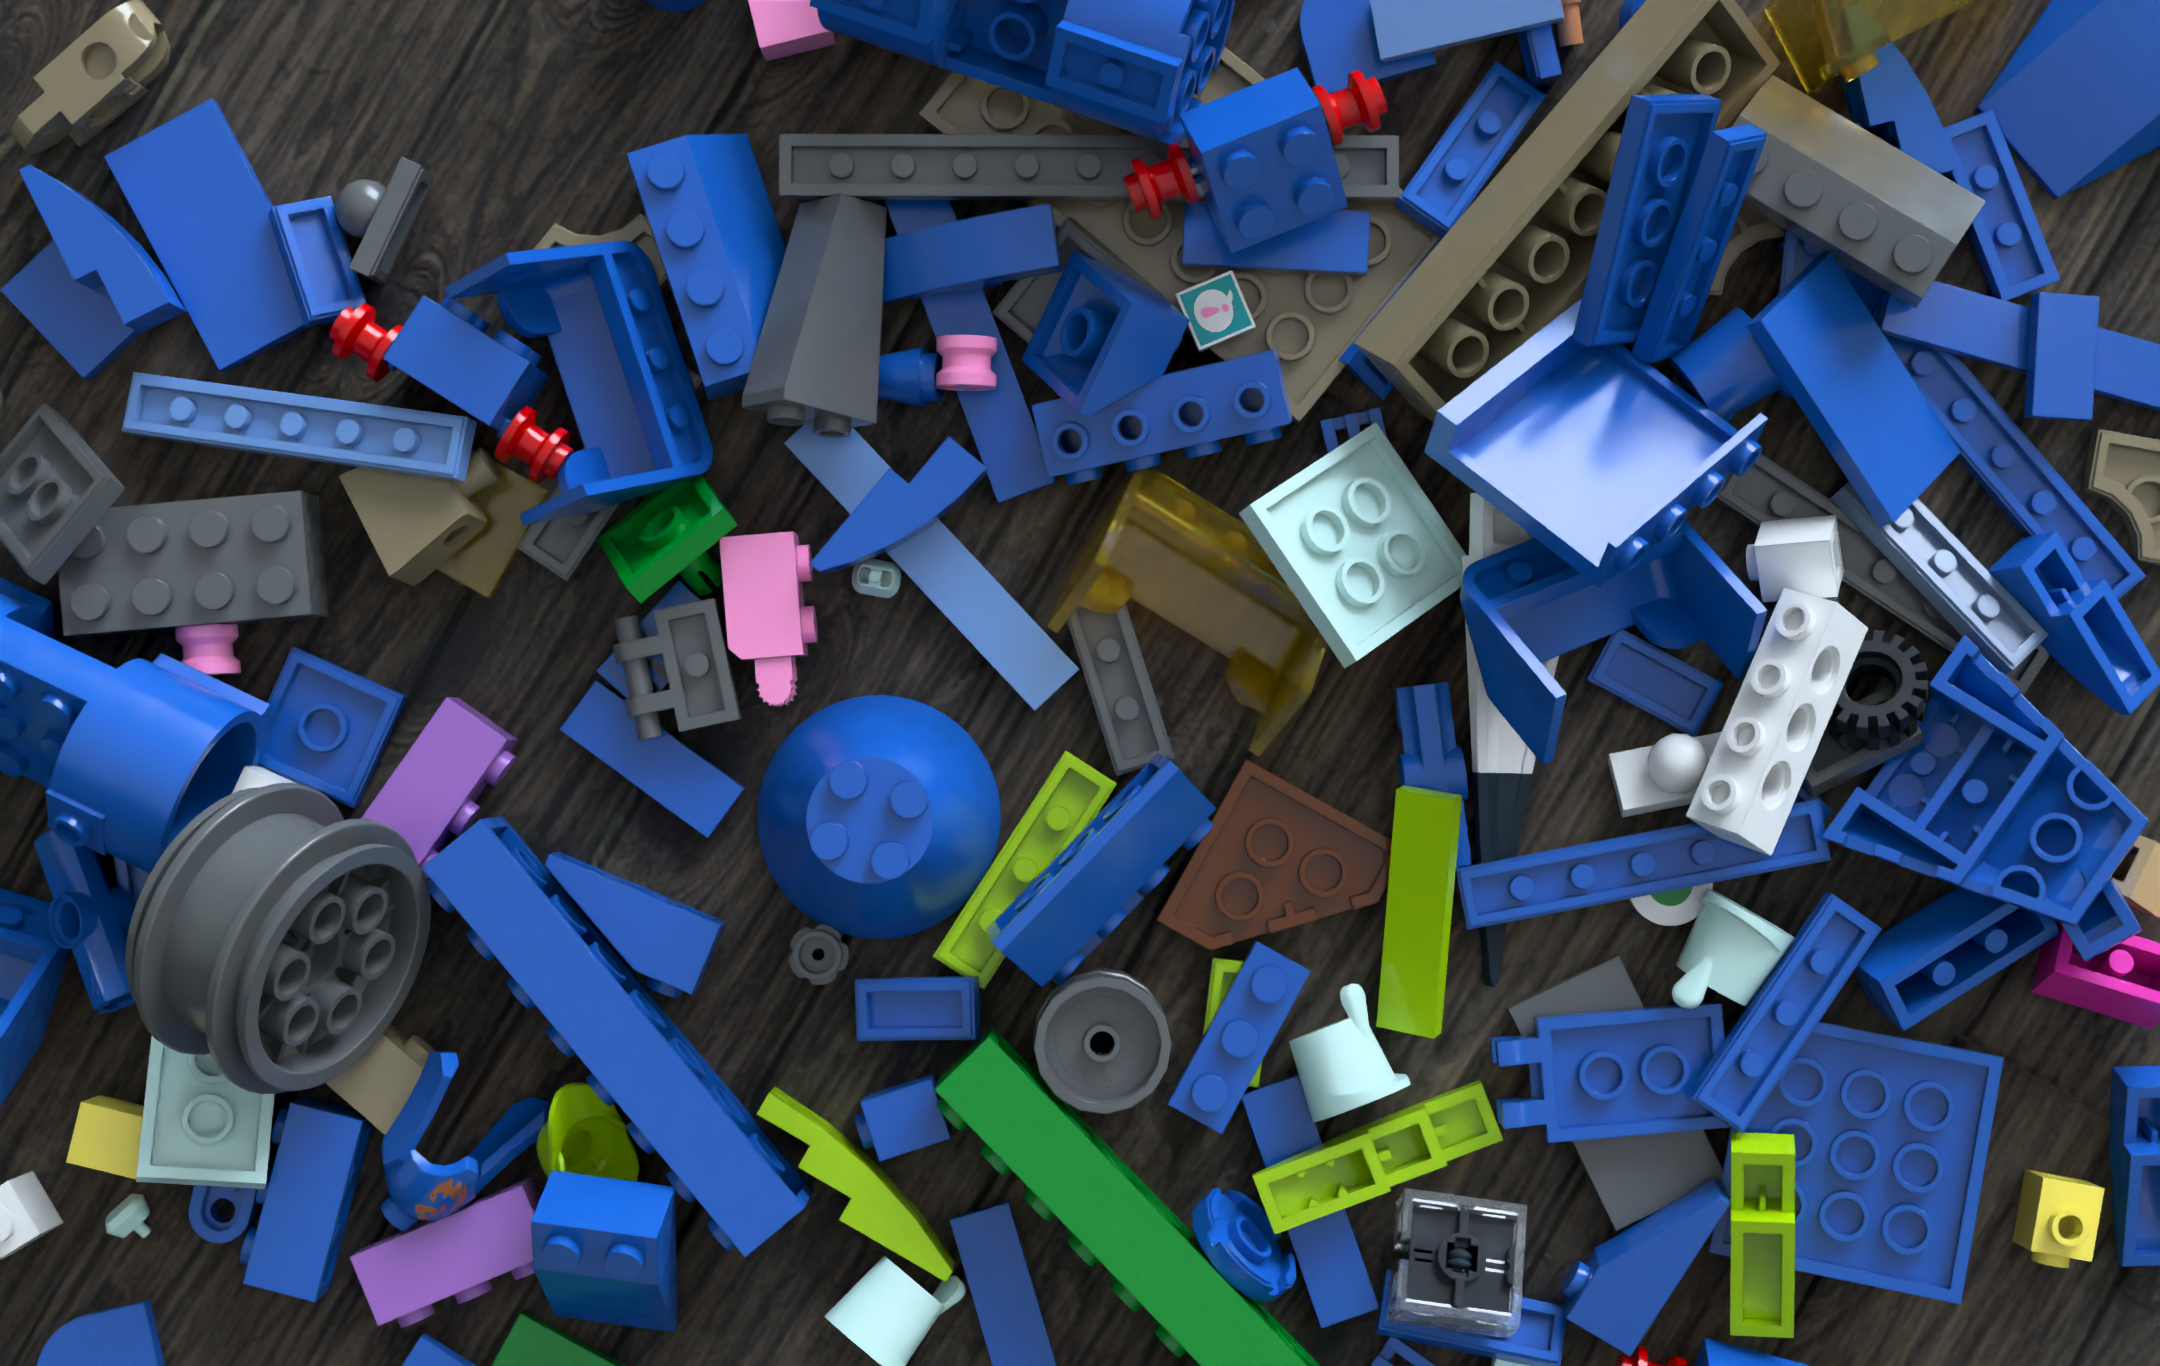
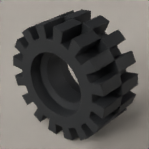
[1828,630,1928,751]

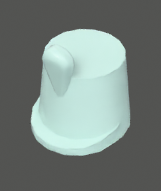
[1672,888,1796,1009]
[1289,984,1411,1123]
[824,1256,966,1366]

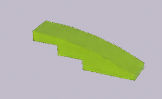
[1252,1080,1503,1234]
[757,1086,955,1282]

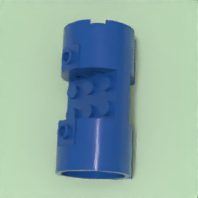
[810,0,1235,145]
[0,577,270,873]

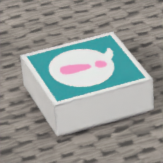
[1175,270,1256,353]

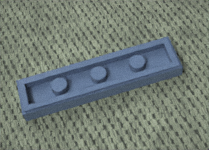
[1830,482,2049,675]

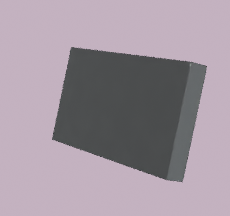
[1506,954,1723,1231]

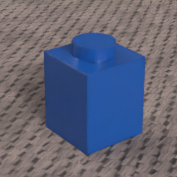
[854,1073,953,1162]

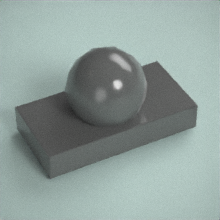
[335,157,434,286]

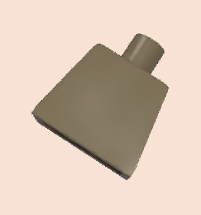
[339,447,501,586]

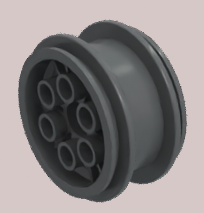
[125,783,431,1094]

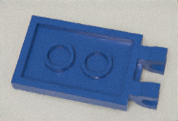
[1489,1001,1730,1143]

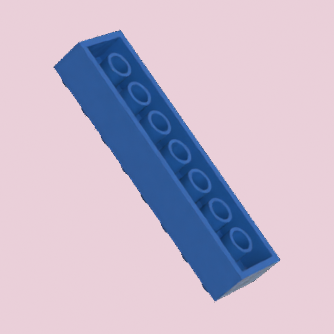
[422,816,814,1257]

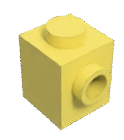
[2012,1169,2105,1268]

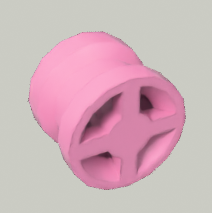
[936,335,997,391]
[175,624,241,677]

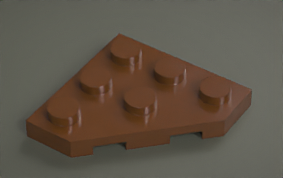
[1156,759,1392,950]

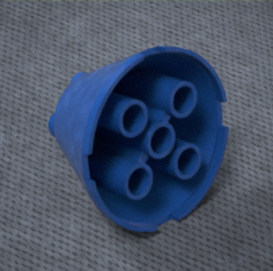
[757,695,1001,939]

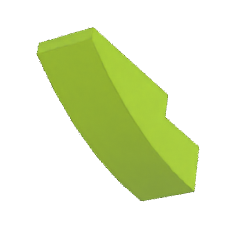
[1730,1132,1796,1338]

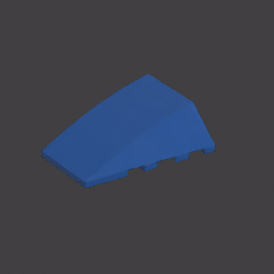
[1975,0,2160,200]
[1822,634,2149,927]

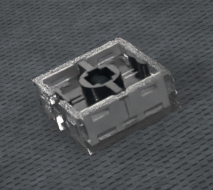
[1387,1188,1527,1339]

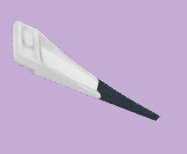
[1462,493,1559,987]

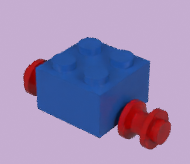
[1122,67,1388,254]
[329,295,574,485]

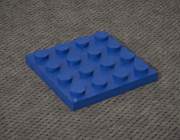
[1709,1021,2004,1304]

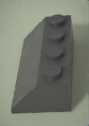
[1732,74,1986,309]

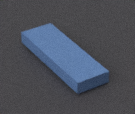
[1370,0,1565,63]

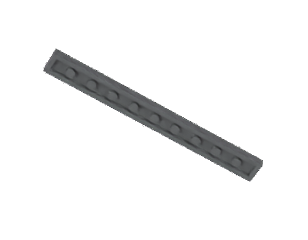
[779,134,1399,202]

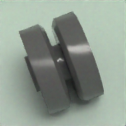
[1032,967,1172,1114]

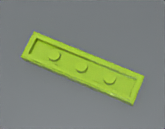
[933,751,1117,989]
[1376,785,1462,1039]

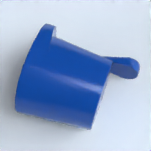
[1670,307,1793,422]

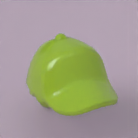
[536,1082,639,1182]

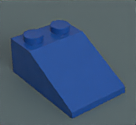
[531,1170,678,1332]

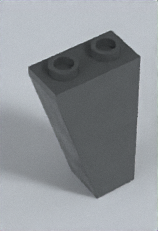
[742,193,887,438]

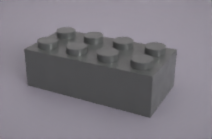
[58,490,329,639]

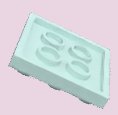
[1239,422,1466,669]

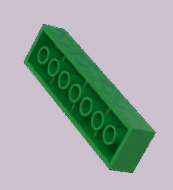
[934,1026,1321,1366]

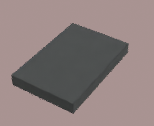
[0,403,126,586]

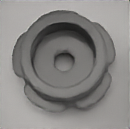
[789,924,849,985]

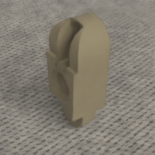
[10,0,171,154]

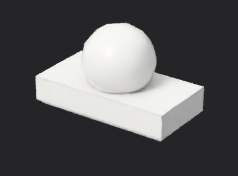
[1608,732,1722,818]

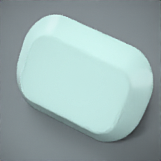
[852,559,901,598]
[105,1194,152,1238]

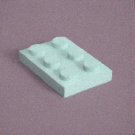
[136,1036,275,1189]

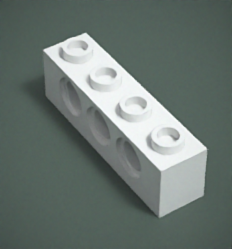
[1686,588,1868,856]

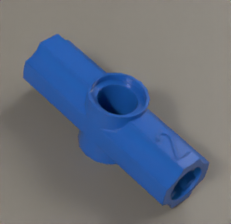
[1394,682,1471,868]
[33,831,136,1014]

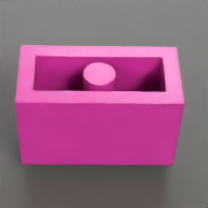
[2031,921,2160,1029]

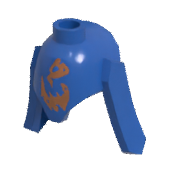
[380,1052,551,1231]

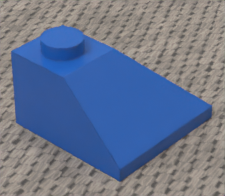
[1021,251,1190,417]

